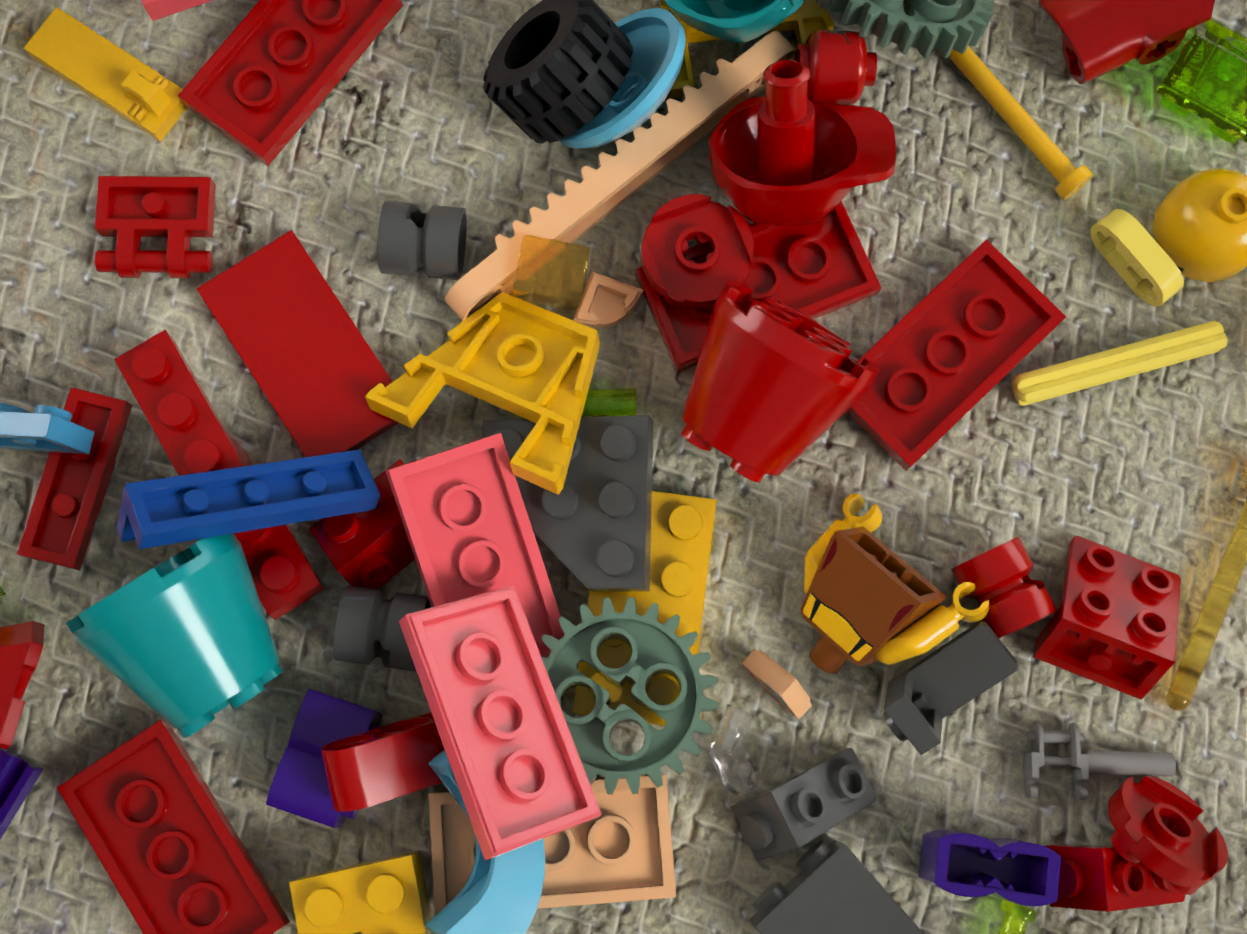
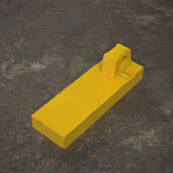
[23,7,187,143]

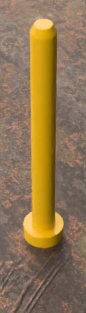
[949,46,1094,201]

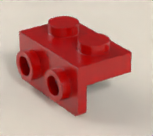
[309,459,415,589]

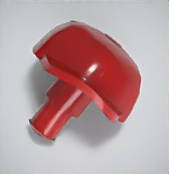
[707,60,896,225]

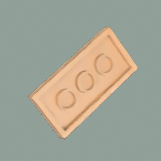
[428,774,676,915]

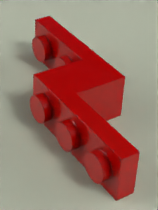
[114,330,326,620]

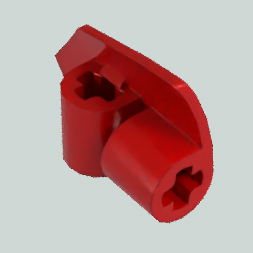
[1038,0,1215,84]

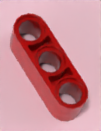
[321,711,444,812]

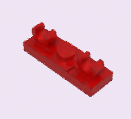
[17,387,133,571]

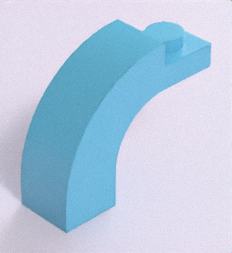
[425,749,545,934]

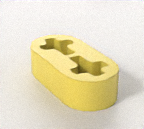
[1090,209,1184,307]

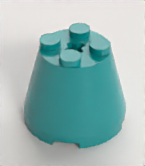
[66,534,283,738]

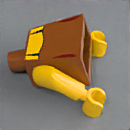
[800,494,989,674]

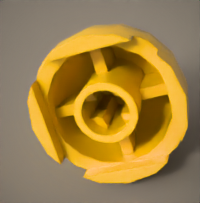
[1152,168,1247,282]

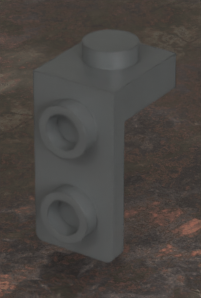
[883,621,1018,755]
[731,748,877,861]

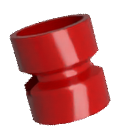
[951,536,1057,638]

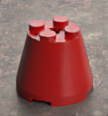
[681,280,880,483]

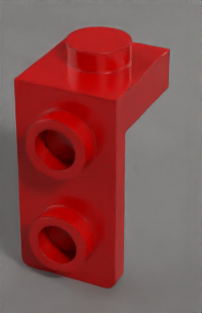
[1045,844,1185,912]

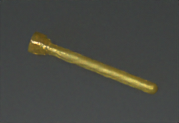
[1166,466,1247,711]

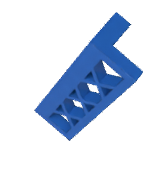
[116,449,381,549]

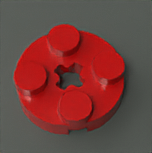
[641,194,754,308]
[1108,776,1228,895]

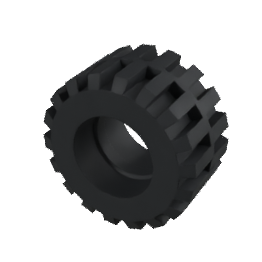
[483,0,633,144]

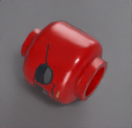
[795,30,877,105]

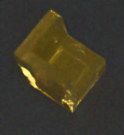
[510,235,590,311]

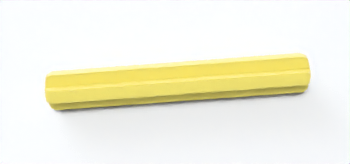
[1011,321,1228,406]

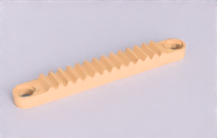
[445,31,796,321]

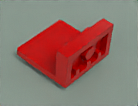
[1033,536,1181,700]

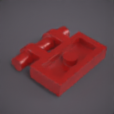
[95,176,216,278]

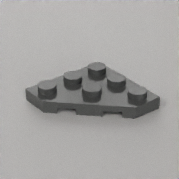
[482,415,653,592]

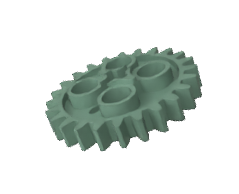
[828,0,994,58]
[541,597,719,795]

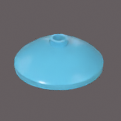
[559,8,686,149]

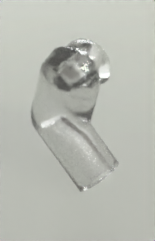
[708,704,762,795]

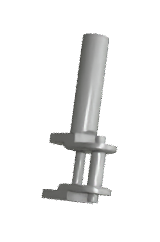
[1023,721,1176,800]

